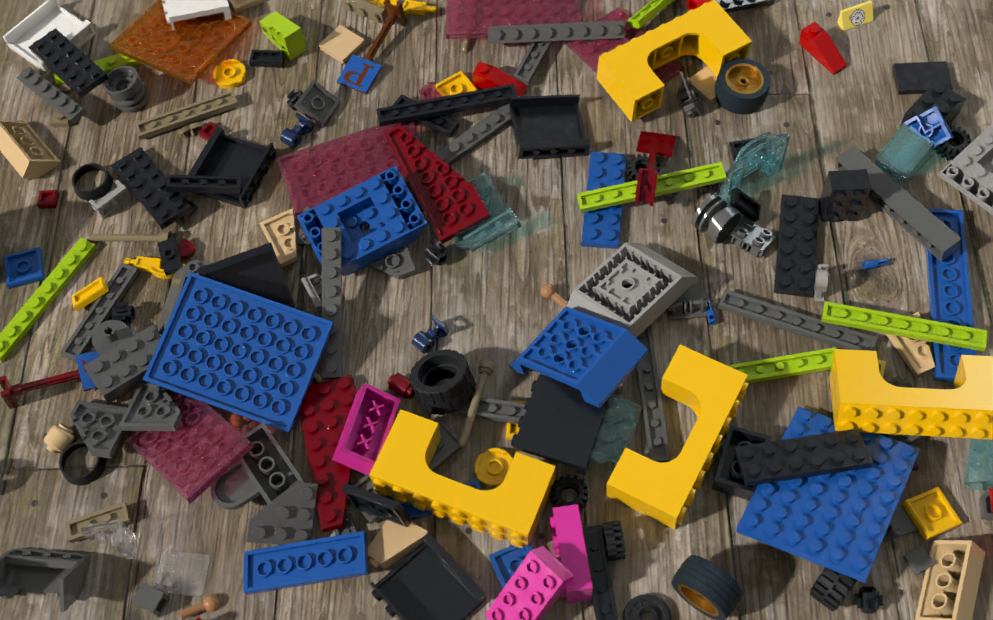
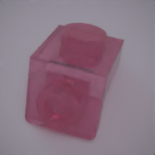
[419,82,443,101]

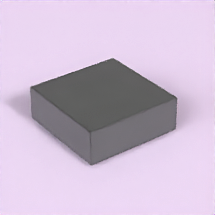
[903,546,935,576]

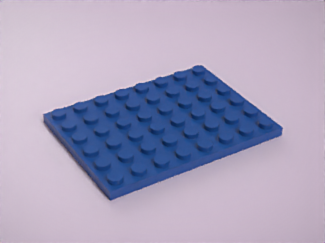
[143,272,334,434]
[736,406,920,583]

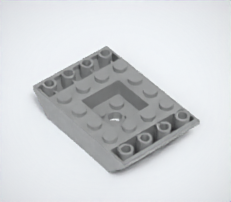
[938,123,993,215]
[567,242,698,338]

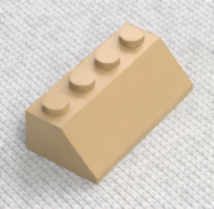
[0,120,60,179]
[915,540,985,620]

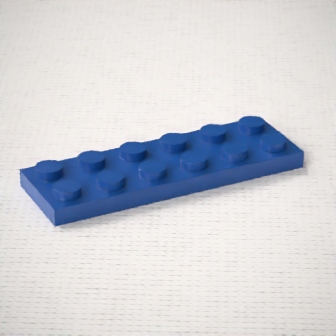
[581,152,626,249]
[243,531,368,595]

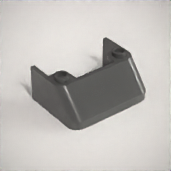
[158,260,212,335]
[0,548,88,612]

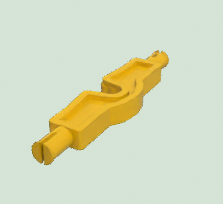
[364,0,437,16]
[124,256,186,279]

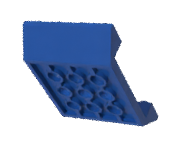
[509,306,649,408]

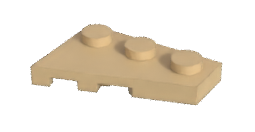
[259,208,298,268]
[886,312,935,378]

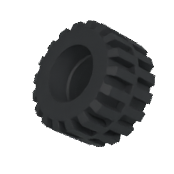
[810,567,858,611]

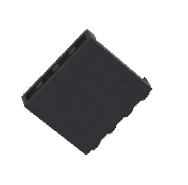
[509,94,591,159]
[188,127,276,209]
[197,242,295,308]
[511,374,610,475]
[370,532,486,620]

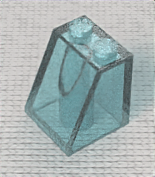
[875,123,935,183]

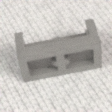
[88,180,132,219]
[301,273,322,317]

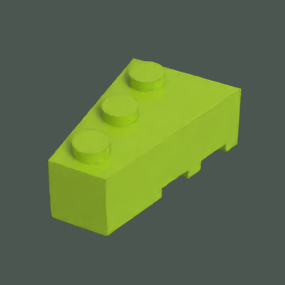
[259,11,307,61]

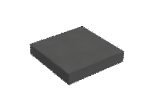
[294,79,341,128]

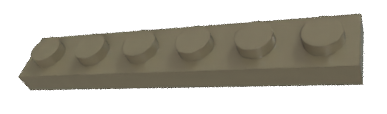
[134,90,239,140]

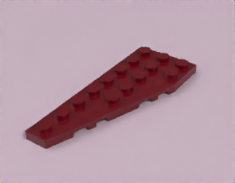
[384,125,491,244]
[299,375,356,533]

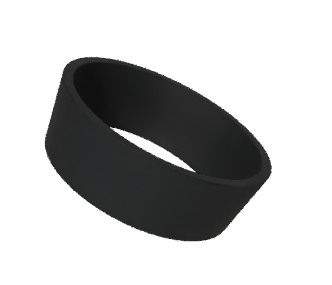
[72,163,113,201]
[59,441,106,486]

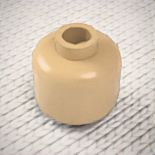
[44,423,75,454]

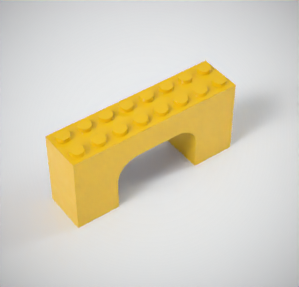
[596,0,752,122]
[607,345,749,530]
[829,349,993,439]
[369,409,556,548]

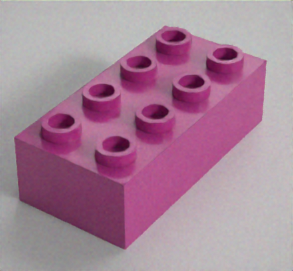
[332,383,401,476]
[549,504,593,604]
[484,546,575,620]

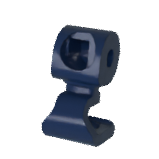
[280,113,313,148]
[412,316,449,354]

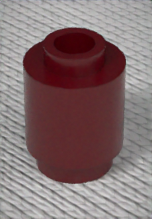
[387,372,415,399]

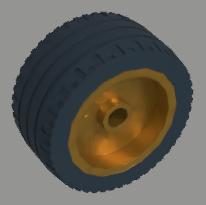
[715,58,770,115]
[671,555,743,620]

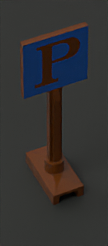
[337,0,407,94]

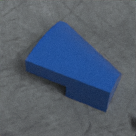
[902,106,954,147]

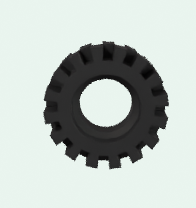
[934,126,971,160]
[627,153,660,182]
[551,474,588,513]
[602,520,626,561]

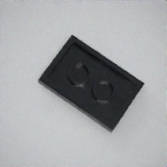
[892,61,953,95]
[342,483,412,527]

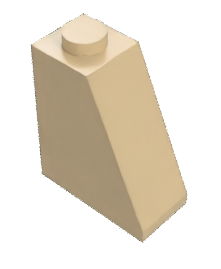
[367,520,428,570]

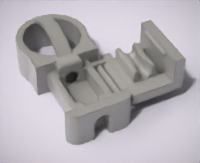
[814,264,831,302]

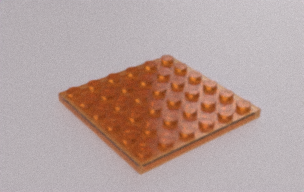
[110,0,252,85]

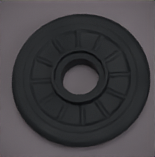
[623,594,672,620]

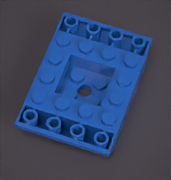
[297,166,428,276]

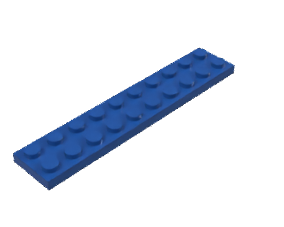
[925,208,976,382]

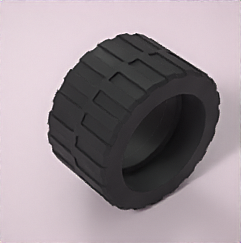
[409,349,476,415]

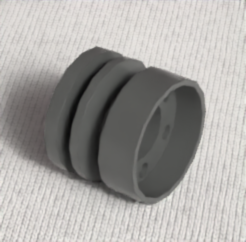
[103,66,149,112]
[691,194,742,244]

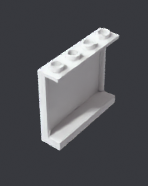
[3,0,96,75]
[162,0,232,30]

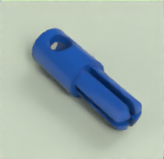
[862,258,890,270]
[706,299,717,325]

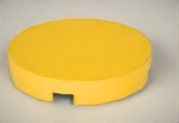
[213,59,247,89]
[475,448,513,488]

